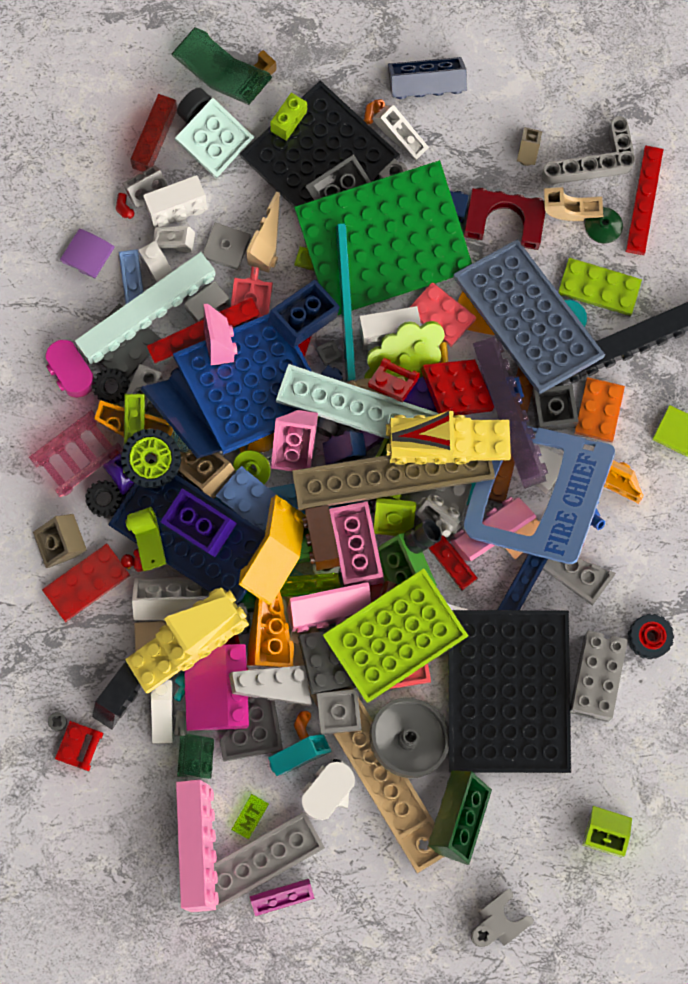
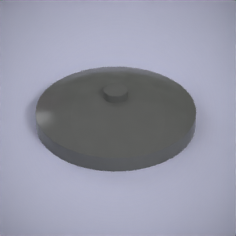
[369,698,449,778]

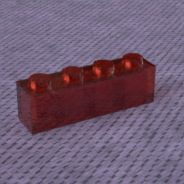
[130,94,177,172]

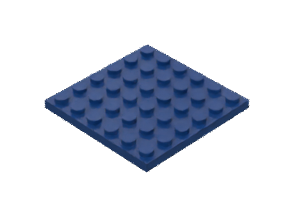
[173,313,311,455]

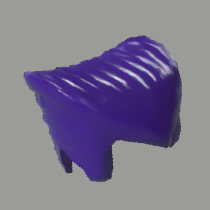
[102,454,135,496]

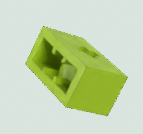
[270,93,307,141]

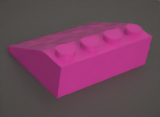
[184,644,249,731]

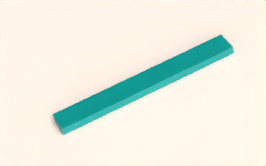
[336,224,356,381]

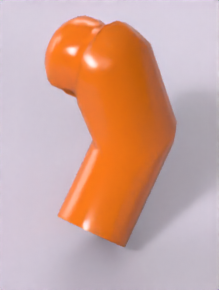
[364,99,385,124]
[294,710,311,741]

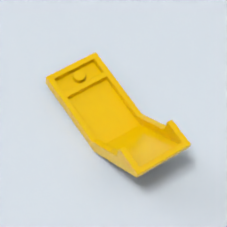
[239,495,306,605]

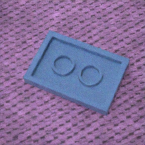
[216,466,276,531]

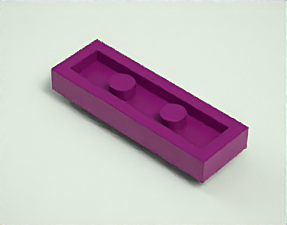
[249,879,315,916]

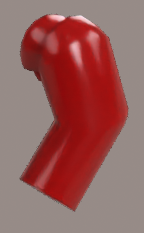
[116,193,135,219]

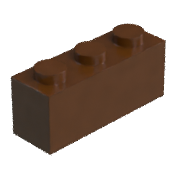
[302,505,340,571]

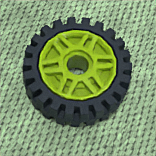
[121,429,181,488]

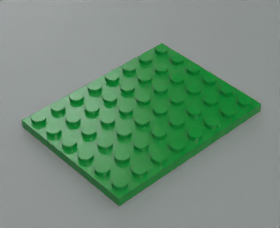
[294,160,472,316]

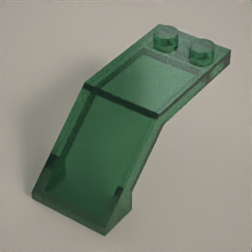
[171,27,272,105]

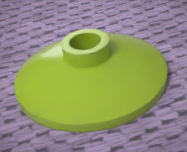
[233,450,271,484]

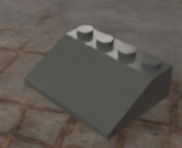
[305,154,371,200]

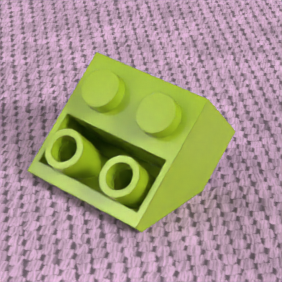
[582,806,632,858]

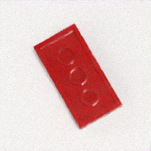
[42,543,131,622]

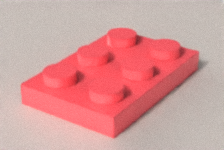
[410,283,476,347]

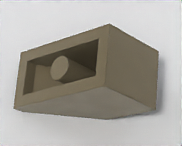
[517,127,542,166]

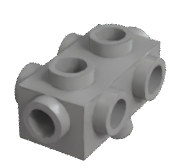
[416,494,462,538]

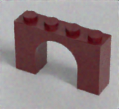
[464,188,546,250]

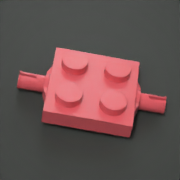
[231,267,273,324]

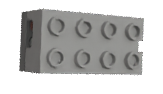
[570,630,628,722]

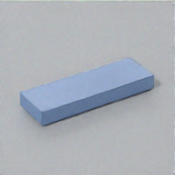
[119,249,144,304]

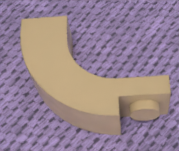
[544,187,603,221]

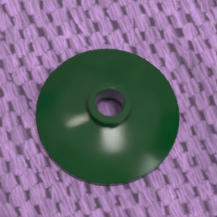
[585,207,623,244]

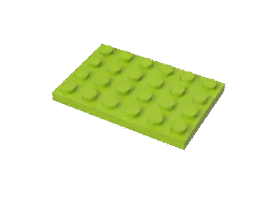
[323,568,468,703]

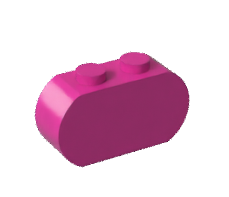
[46,340,95,398]

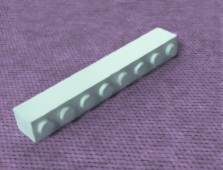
[75,252,216,365]

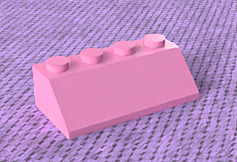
[450,496,537,561]
[286,582,371,633]

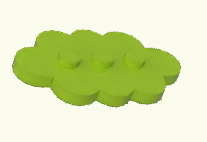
[364,321,445,382]

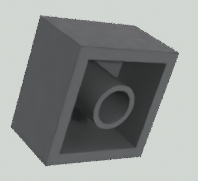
[531,384,579,431]

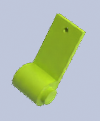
[125,507,166,572]

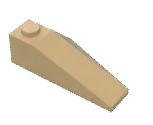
[246,192,280,273]

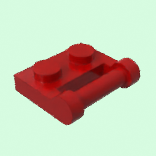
[368,358,420,403]
[55,721,104,772]

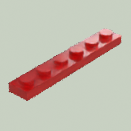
[625,145,664,256]
[147,297,260,364]

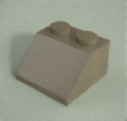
[33,514,87,568]

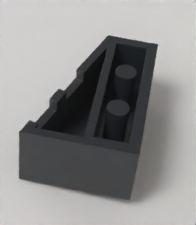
[92,661,141,730]

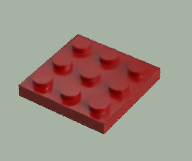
[421,359,494,416]

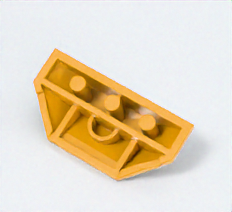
[604,460,643,504]

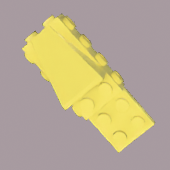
[125,588,249,693]

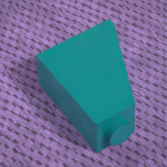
[268,734,332,776]

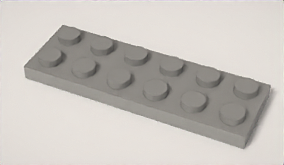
[214,812,325,910]

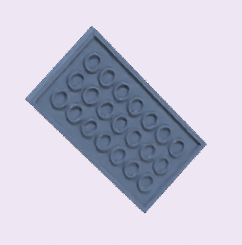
[453,239,605,395]

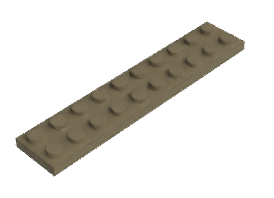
[292,456,495,511]

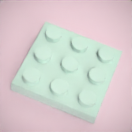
[174,98,254,178]

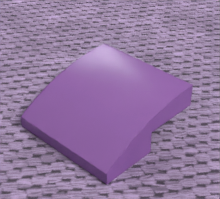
[60,228,115,278]

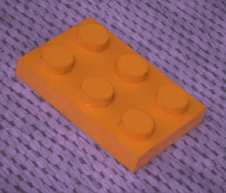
[574,377,625,442]

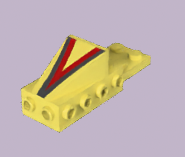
[386,411,511,465]

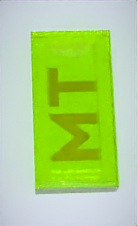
[231,794,269,840]

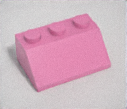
[271,410,318,472]

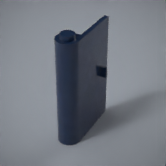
[141,367,221,459]

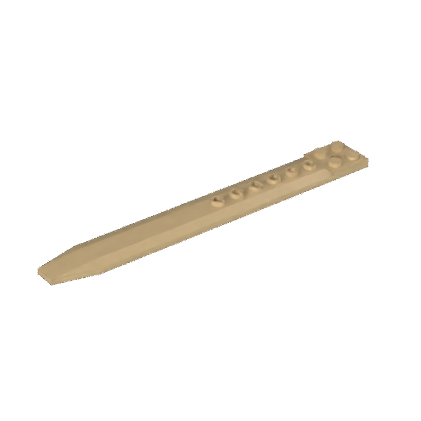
[280,587,444,874]

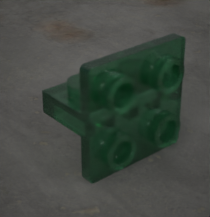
[177,734,214,779]

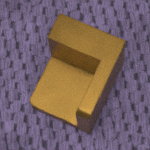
[248,50,277,84]

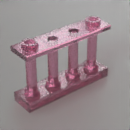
[29,410,122,497]

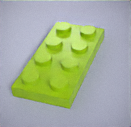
[558,258,642,316]

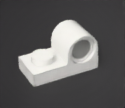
[153,226,195,253]

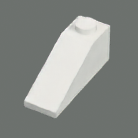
[372,105,429,160]
[138,241,173,283]
[151,680,174,744]

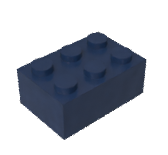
[268,279,340,348]

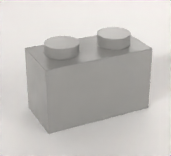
[184,281,230,323]

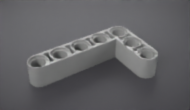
[542,116,635,184]

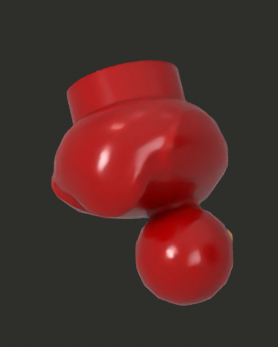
[121,548,143,572]

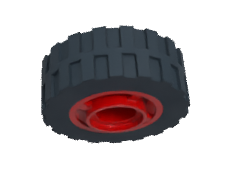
[628,614,674,659]

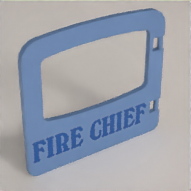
[464,422,615,564]

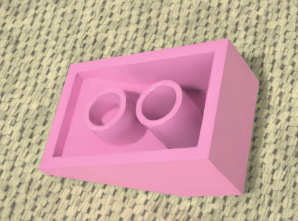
[203,304,237,365]

